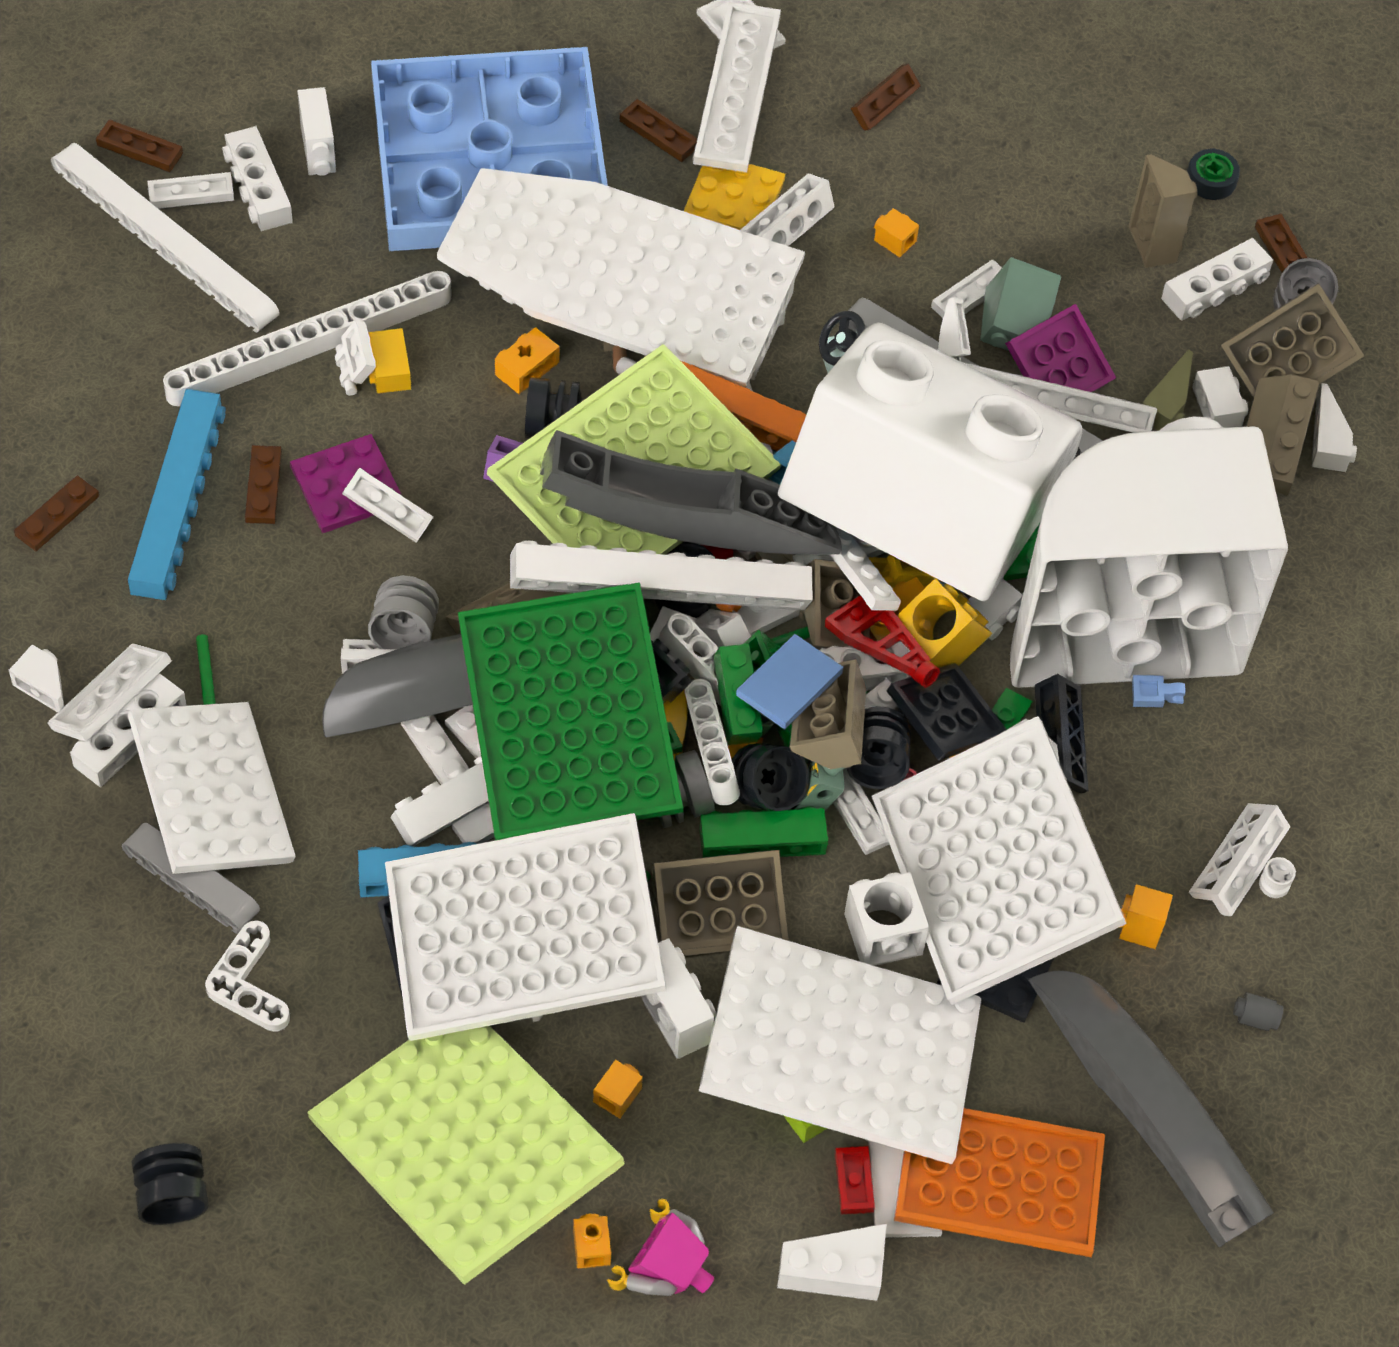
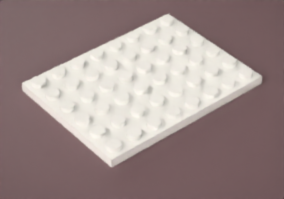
[872,716,1127,1005]
[385,813,666,1041]
[699,926,981,1164]

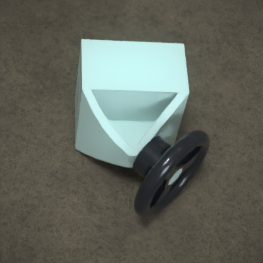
[819,311,865,373]

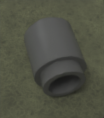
[1233,992,1283,1031]

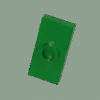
[992,688,1033,729]

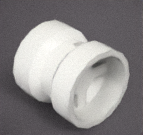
[1259,857,1296,898]

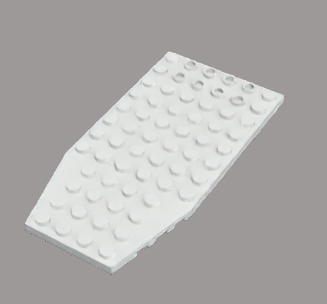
[437,168,805,388]

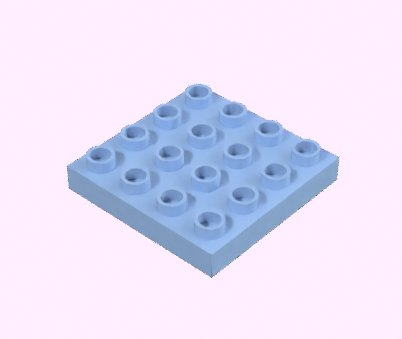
[371,47,608,251]

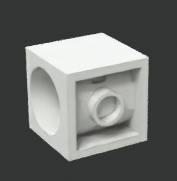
[844,872,929,966]

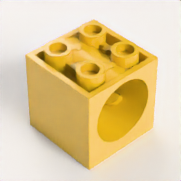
[897,578,992,668]

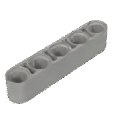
[122,822,260,934]

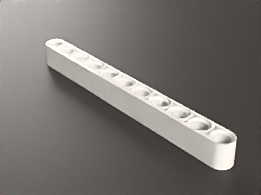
[51,143,279,333]
[163,271,451,406]

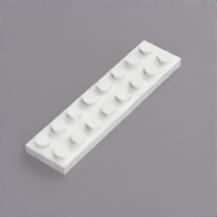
[693,2,781,173]

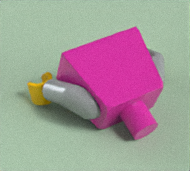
[607,1199,714,1296]

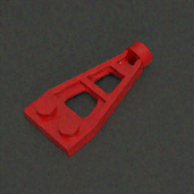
[825,595,940,688]

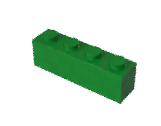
[699,806,828,858]

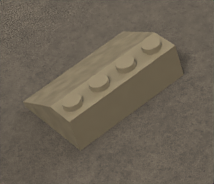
[1221,283,1364,398]
[650,850,788,956]

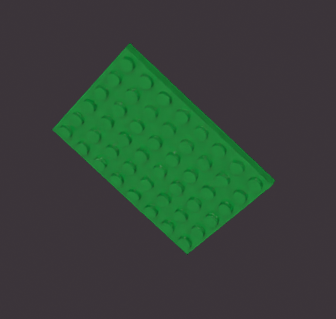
[458,582,683,840]

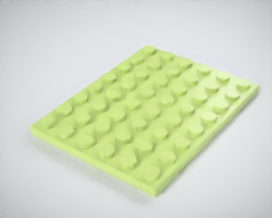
[487,344,781,555]
[307,1026,625,1285]

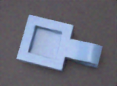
[1132,675,1185,708]

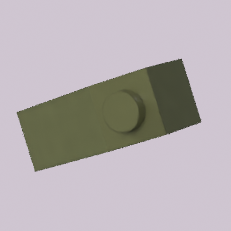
[1142,349,1193,431]

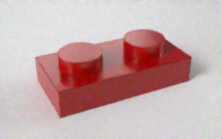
[835,1146,875,1215]

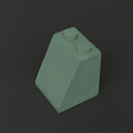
[980,257,1061,351]

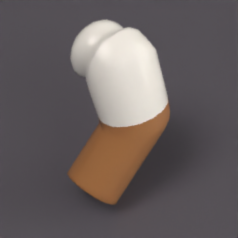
[612,345,636,375]

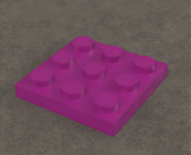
[1005,304,1116,392]
[290,434,402,534]

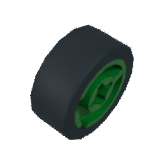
[1187,148,1240,200]

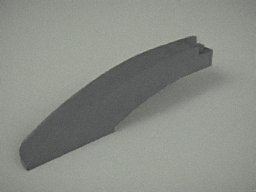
[540,430,842,555]
[322,634,473,737]
[1029,971,1274,1247]

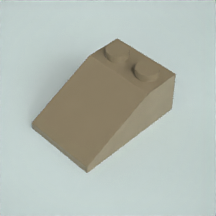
[804,559,870,649]

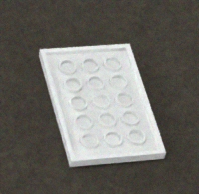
[128,702,296,874]

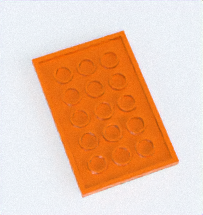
[894,1108,1105,1257]

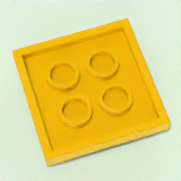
[684,164,785,230]

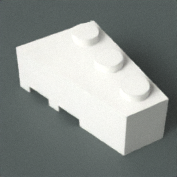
[777,1224,886,1301]

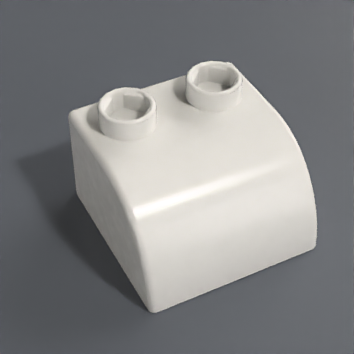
[778,322,1082,601]
[1010,417,1288,688]

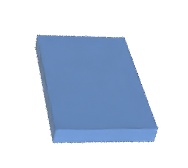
[736,634,843,729]

